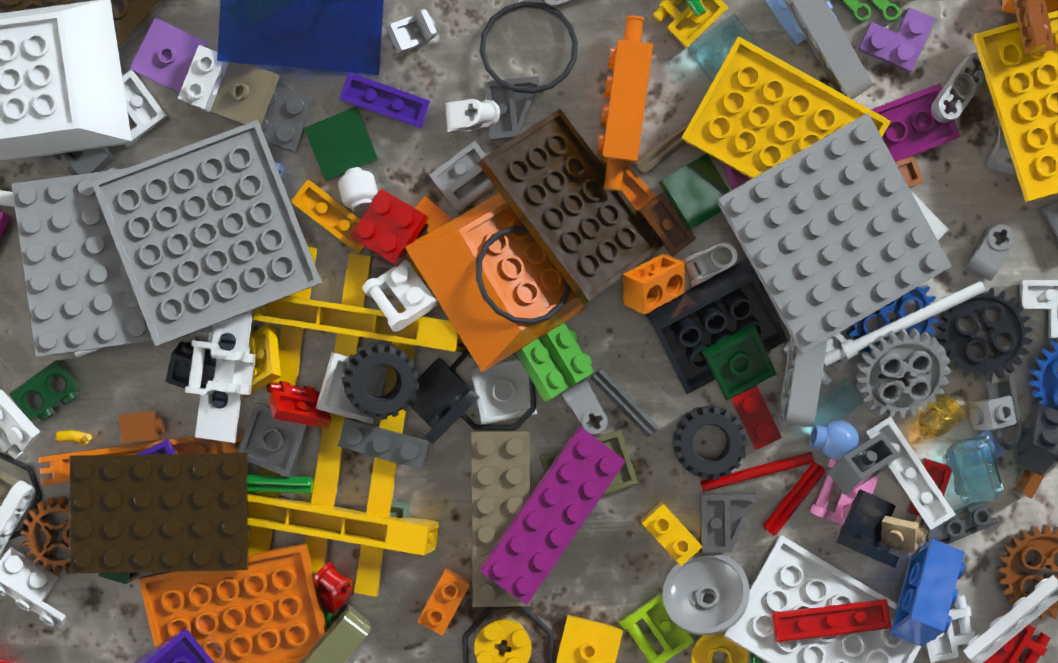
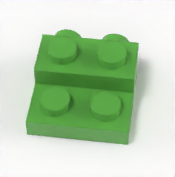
[515,323,594,402]

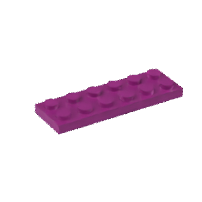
[478,427,626,605]

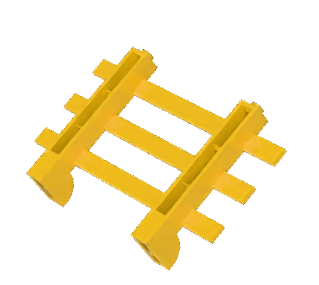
[248,247,467,597]

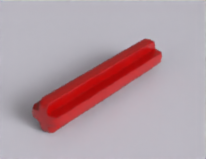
[763,462,826,536]

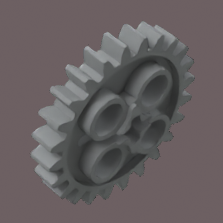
[855,328,951,418]

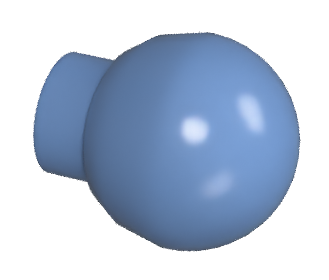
[810,420,859,460]

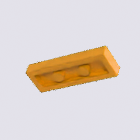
[290,179,365,255]

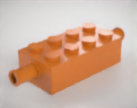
[596,15,653,191]

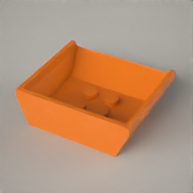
[405,193,586,372]

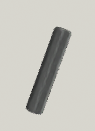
[591,369,659,437]

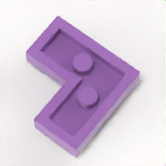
[858,7,935,73]

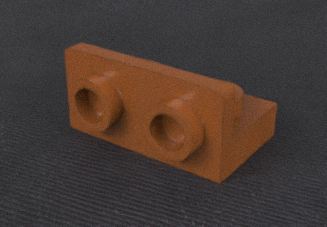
[1014,0,1055,55]

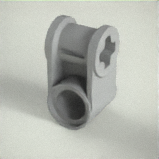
[964,224,1014,281]
[561,378,608,434]

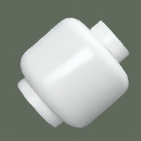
[338,167,378,212]

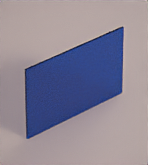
[217,0,384,75]

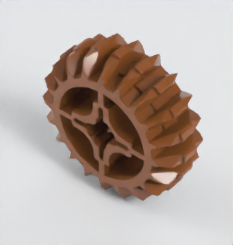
[20,496,70,574]

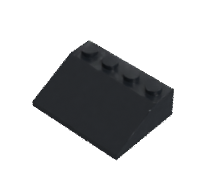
[645,259,788,394]

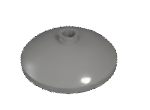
[663,552,750,635]

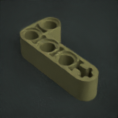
[299,603,371,663]

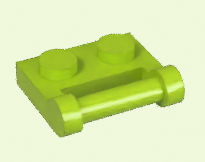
[619,593,694,663]

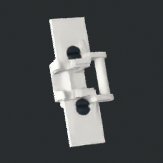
[185,310,256,443]

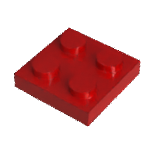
[350,188,429,267]

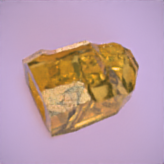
[918,393,967,439]

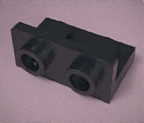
[165,341,216,389]

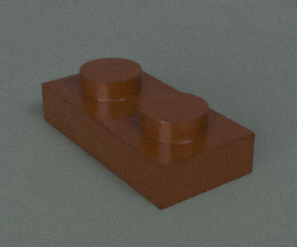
[638,193,697,256]

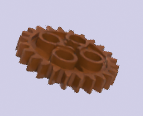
[995,524,1058,620]

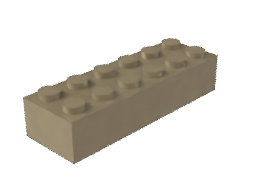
[471,430,531,607]

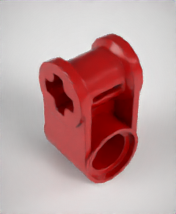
[314,562,354,614]

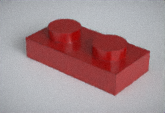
[731,386,782,450]

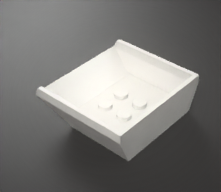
[0,0,132,162]

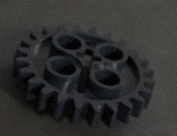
[936,288,1033,381]

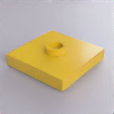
[556,614,623,663]

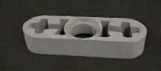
[931,52,985,123]

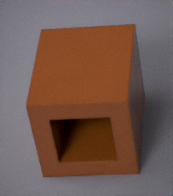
[119,410,165,444]

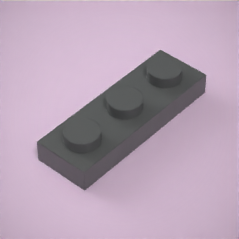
[338,418,430,469]

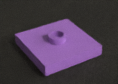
[130,17,208,94]

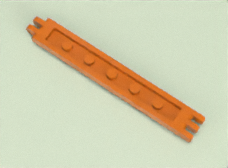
[37,434,244,486]

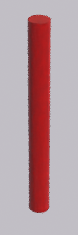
[700,452,814,492]

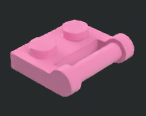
[810,459,879,525]

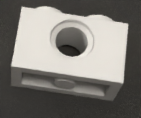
[178,45,230,113]

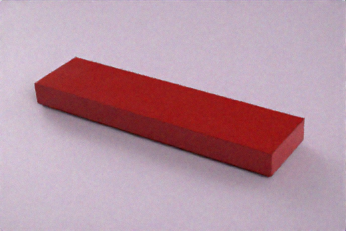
[771,599,892,643]

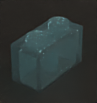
[946,436,1004,504]

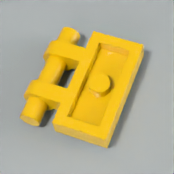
[653,0,728,49]

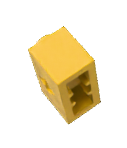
[640,501,702,566]

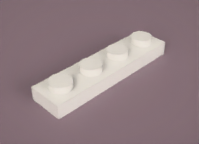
[866,416,956,530]
[963,575,1058,663]

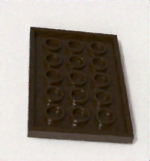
[478,109,663,305]
[70,453,249,574]

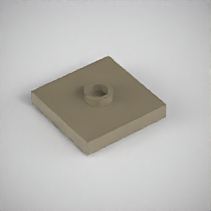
[210,58,280,126]

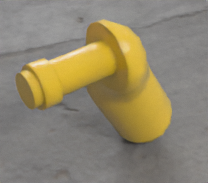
[55,430,92,445]

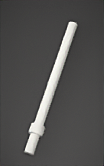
[824,281,986,367]

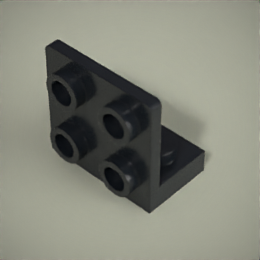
[408,358,480,444]
[836,489,900,568]

